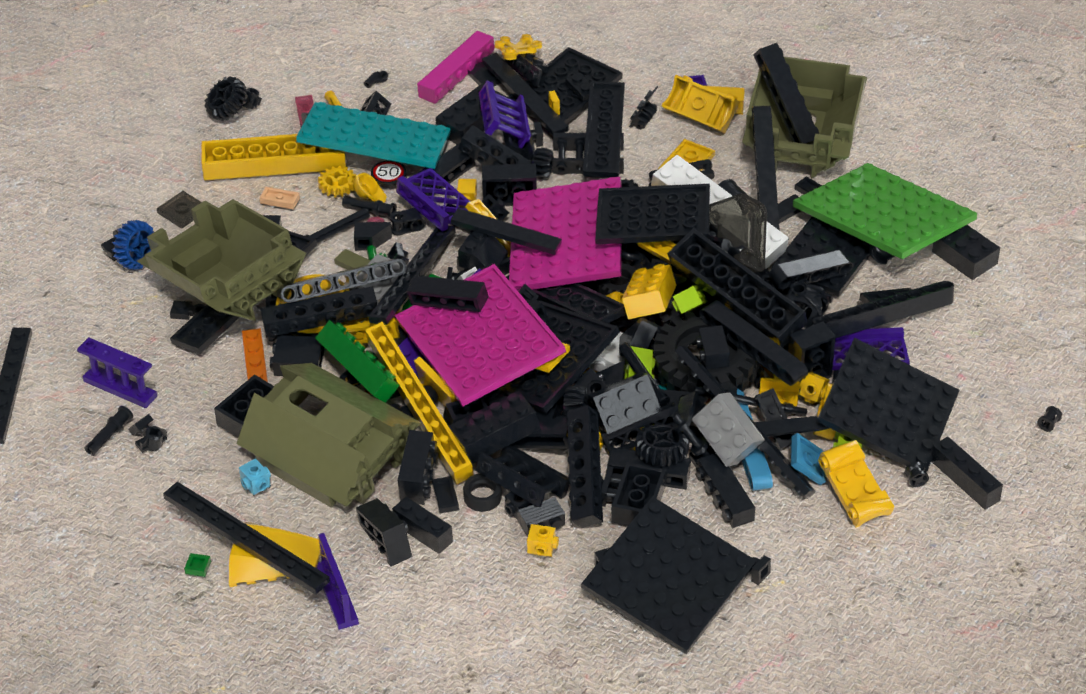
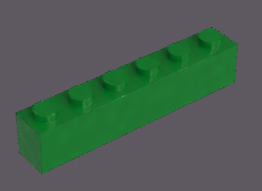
[315,320,400,403]

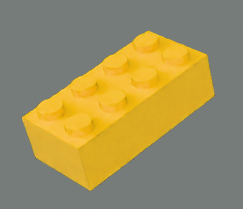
[622,264,676,320]

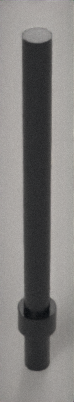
[693,386,807,416]

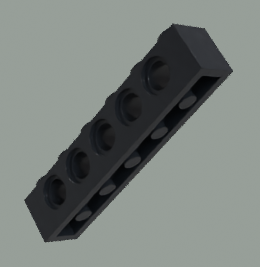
[260,286,377,338]
[566,405,603,528]

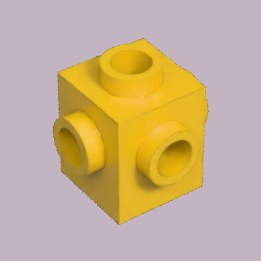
[799,372,830,404]
[527,524,559,557]

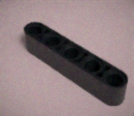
[769,250,853,289]

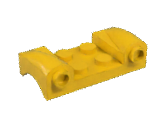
[661,75,740,134]
[818,440,895,528]

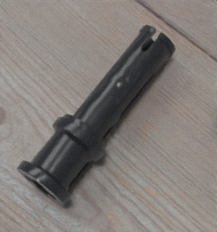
[342,195,397,219]
[84,405,133,456]

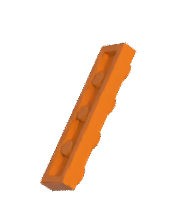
[242,328,268,382]

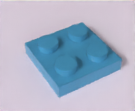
[791,433,826,485]

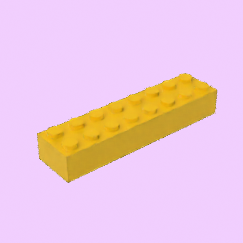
[201,134,346,180]

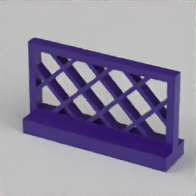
[396,168,471,232]
[832,327,910,370]
[317,533,359,630]

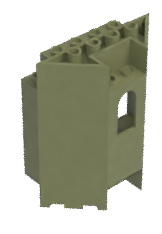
[742,56,867,179]
[137,199,306,321]
[236,363,421,508]

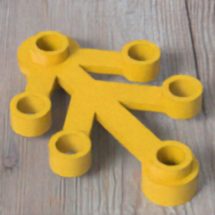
[494,34,542,60]

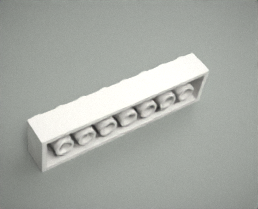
[651,155,789,269]

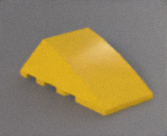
[229,522,320,587]

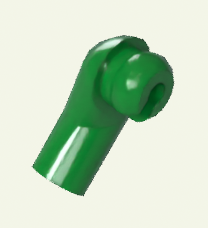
[367,245,387,260]

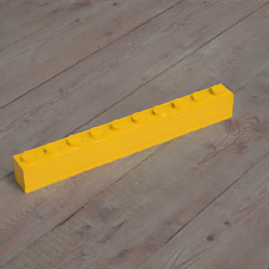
[365,322,474,485]

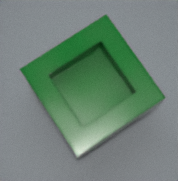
[184,553,211,577]

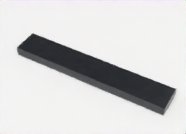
[451,208,562,255]

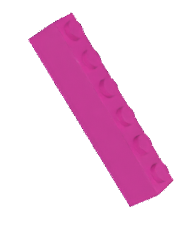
[417,31,495,104]

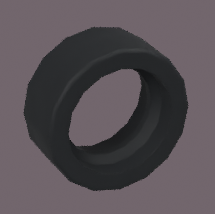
[463,474,502,512]

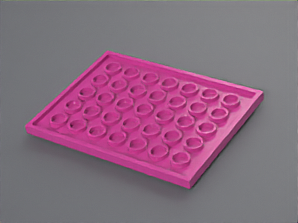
[509,177,622,290]
[394,264,566,407]

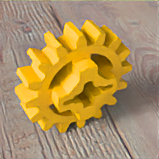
[318,166,356,197]

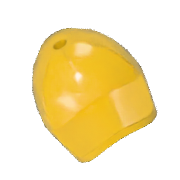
[353,173,386,203]

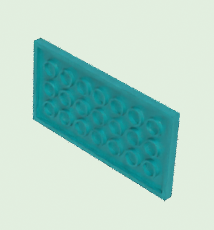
[296,102,451,169]

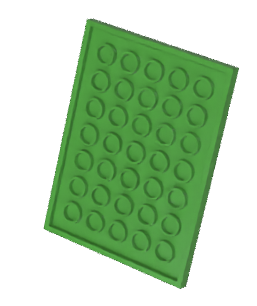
[793,163,977,259]

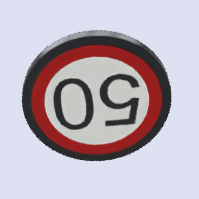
[371,160,406,185]

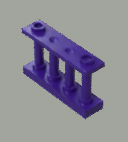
[479,81,531,148]
[77,337,157,408]

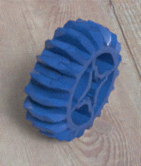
[112,220,154,270]

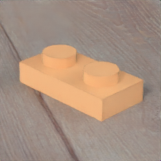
[259,187,300,210]

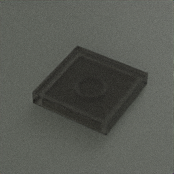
[156,191,202,229]

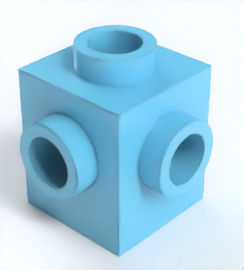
[239,458,271,495]

